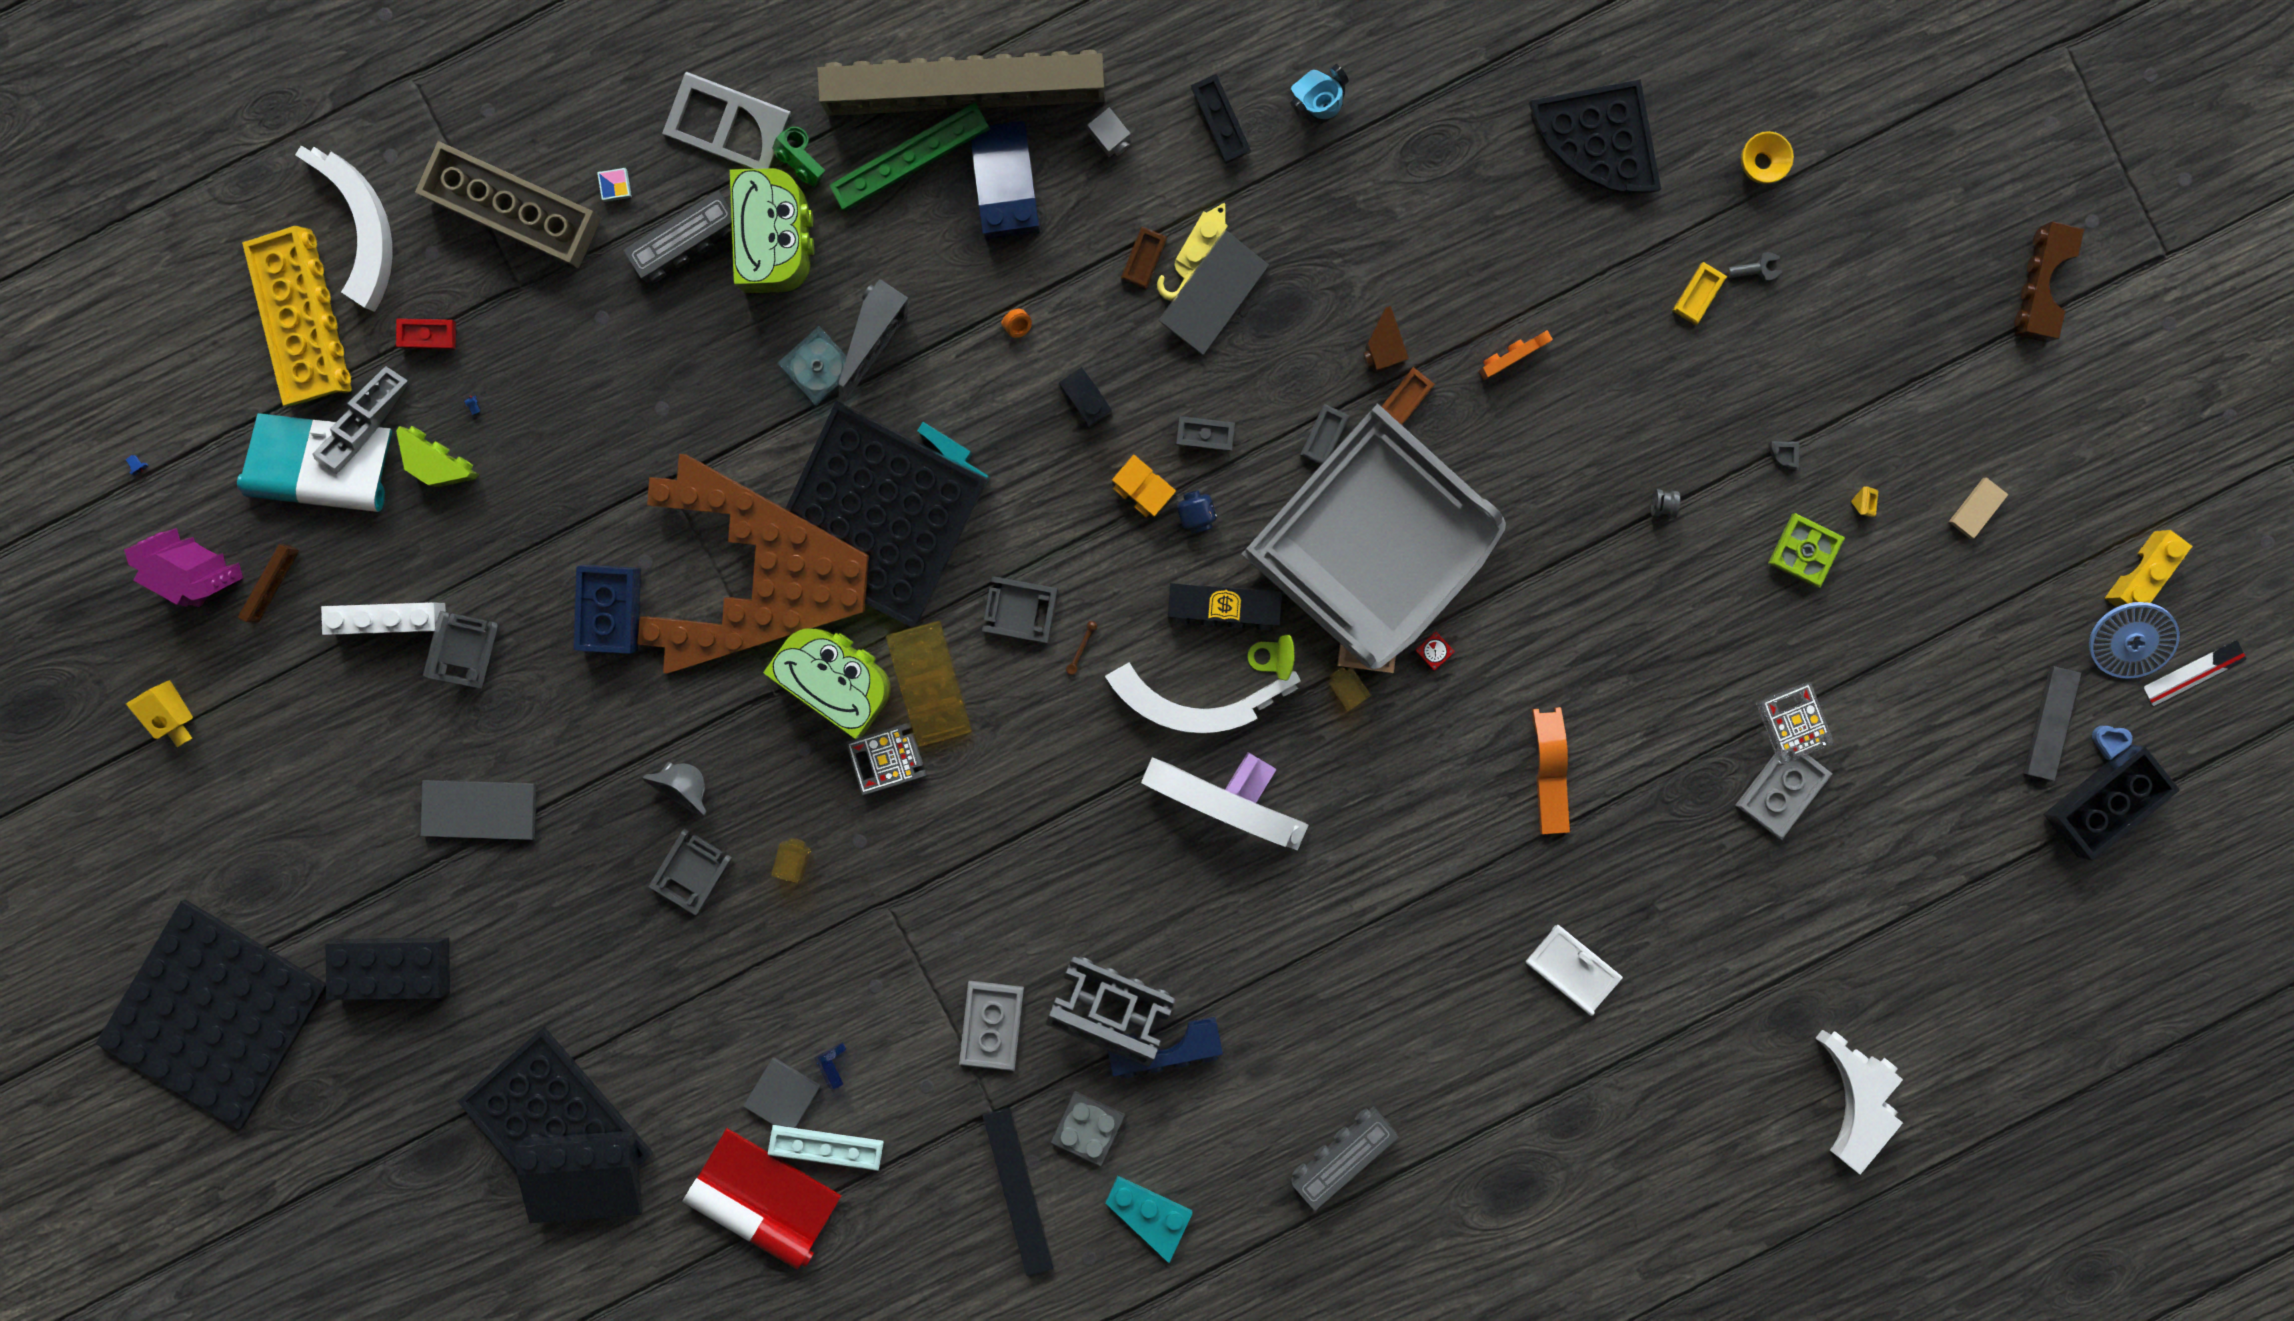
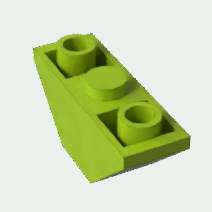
[396,426,479,487]

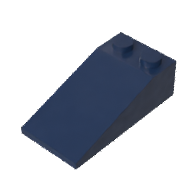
[971,121,1040,240]

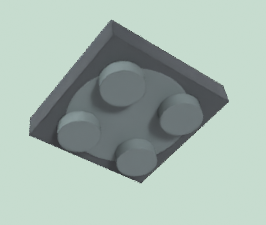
[1051,1091,1125,1166]

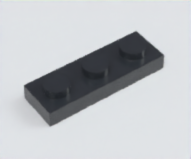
[1191,74,1251,164]

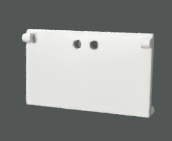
[1525,925,1623,1016]

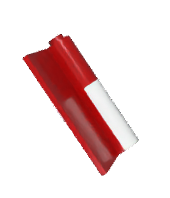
[682,1128,842,1270]

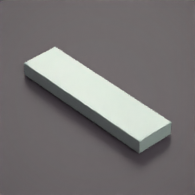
[768,1125,883,1171]

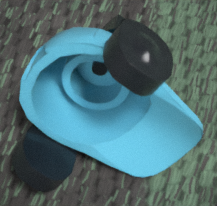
[1290,64,1349,125]

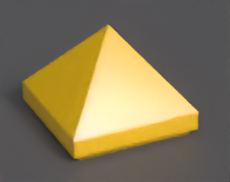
[1851,487,1878,517]

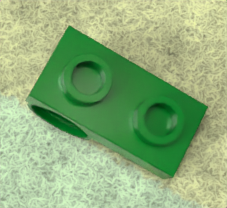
[772,127,825,188]

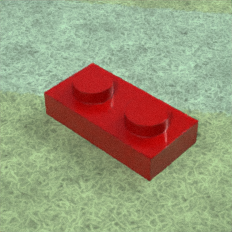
[396,319,456,349]

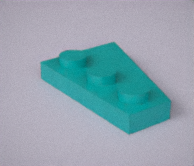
[1106,1175,1193,1263]

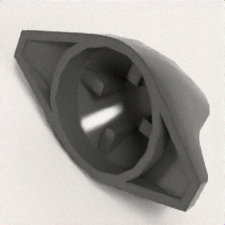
[643,762,706,818]

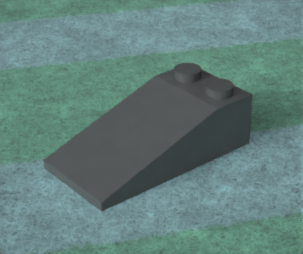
[838,279,908,404]

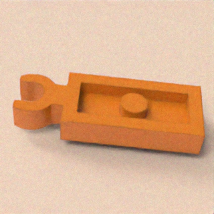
[1478,330,1553,380]

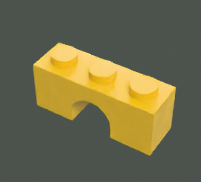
[2105,530,2193,607]

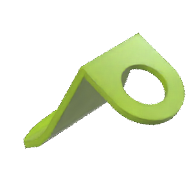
[1248,635,1294,681]

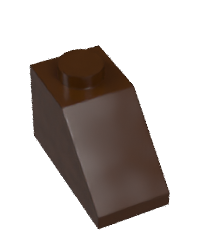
[1363,306,1409,373]

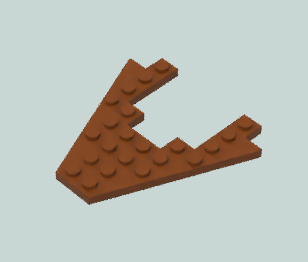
[638,454,869,673]

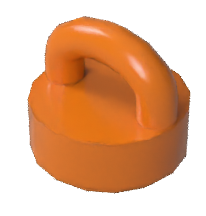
[1001,309,1032,338]

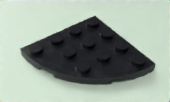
[1529,79,1661,193]

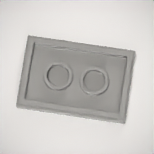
[1736,740,1832,840]
[959,981,1024,1071]

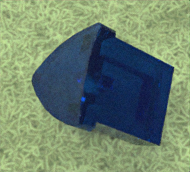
[814,1042,846,1090]

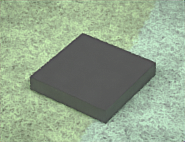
[744,1057,821,1128]

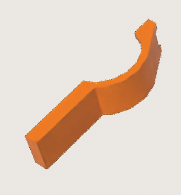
[1532,707,1570,834]

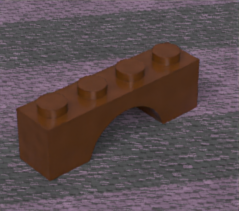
[2014,222,2085,342]

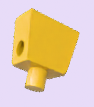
[126,680,193,748]

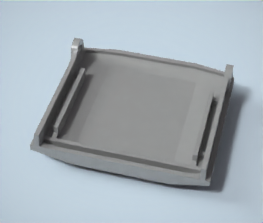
[1242,403,1506,669]

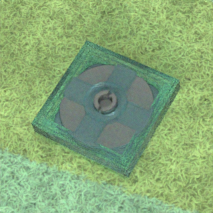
[778,326,847,406]

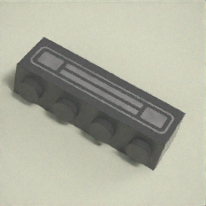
[624,190,732,283]
[1291,1106,1399,1211]

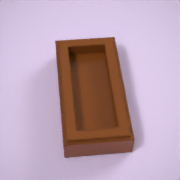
[1381,367,1435,425]

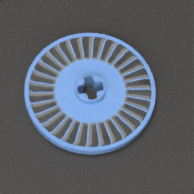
[2089,602,2180,678]

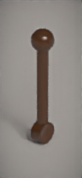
[1066,621,1097,675]

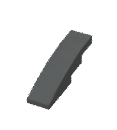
[312,366,409,474]

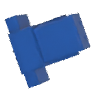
[464,395,480,415]
[126,455,148,475]

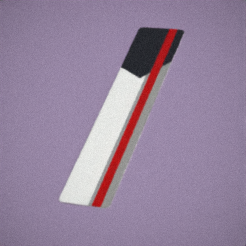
[2144,640,2246,706]

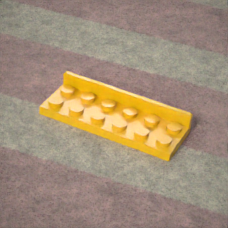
[242,226,352,406]

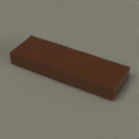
[238,544,298,622]

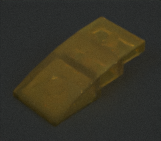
[886,621,972,747]

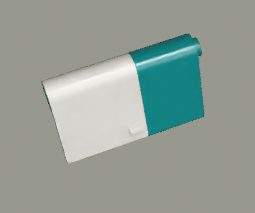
[237,413,392,512]

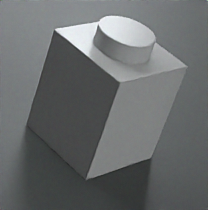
[1088,107,1131,157]

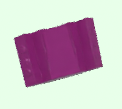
[124,528,243,607]

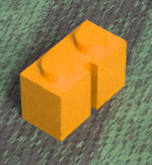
[1112,454,1176,518]

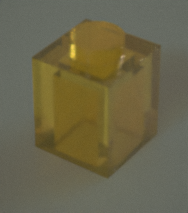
[1327,666,1371,711]
[771,838,811,883]

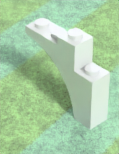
[1816,1030,1903,1175]

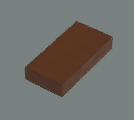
[1121,227,1167,290]

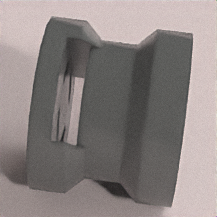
[1650,489,1680,519]

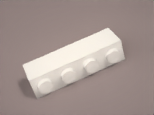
[321,603,446,635]

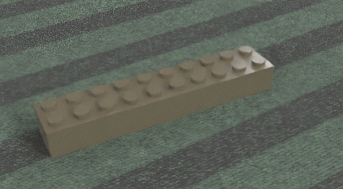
[817,50,1105,116]

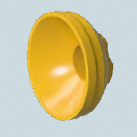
[1741,131,1794,184]

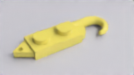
[1157,203,1228,301]

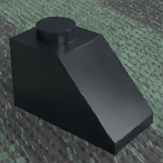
[1059,367,1113,429]

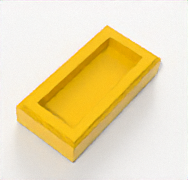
[1672,262,1727,325]

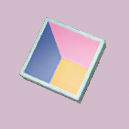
[597,168,632,202]

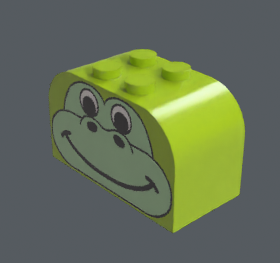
[730,168,815,293]
[763,629,891,739]

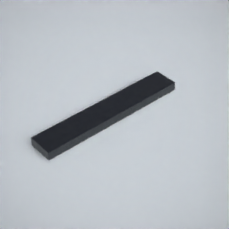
[983,1107,1054,1276]

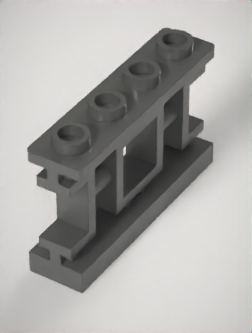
[1045,957,1176,1067]

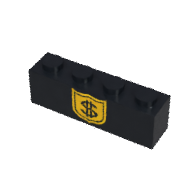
[1167,583,1282,631]

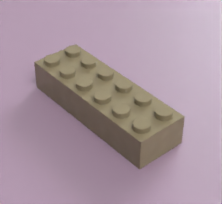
[415,141,602,269]

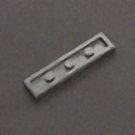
[2024,666,2081,781]

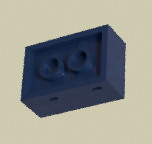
[574,565,641,654]

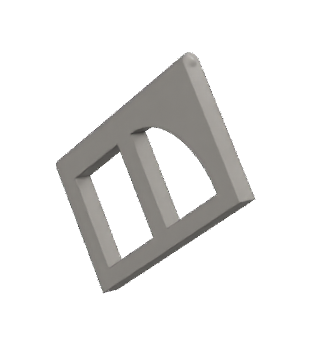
[662,72,791,169]

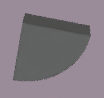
[1769,441,1799,470]

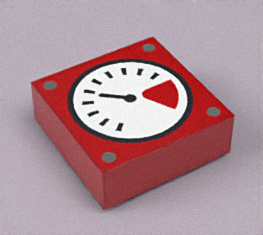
[1415,631,1455,670]

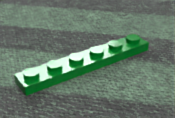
[829,102,990,212]

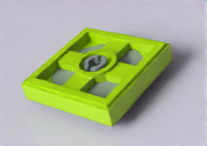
[1768,513,1845,588]

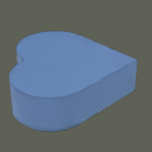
[2092,726,2132,760]

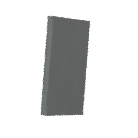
[1158,230,1269,355]
[421,780,537,840]

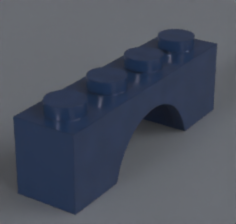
[1108,1017,1223,1079]

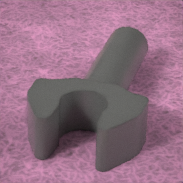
[1727,252,1782,282]

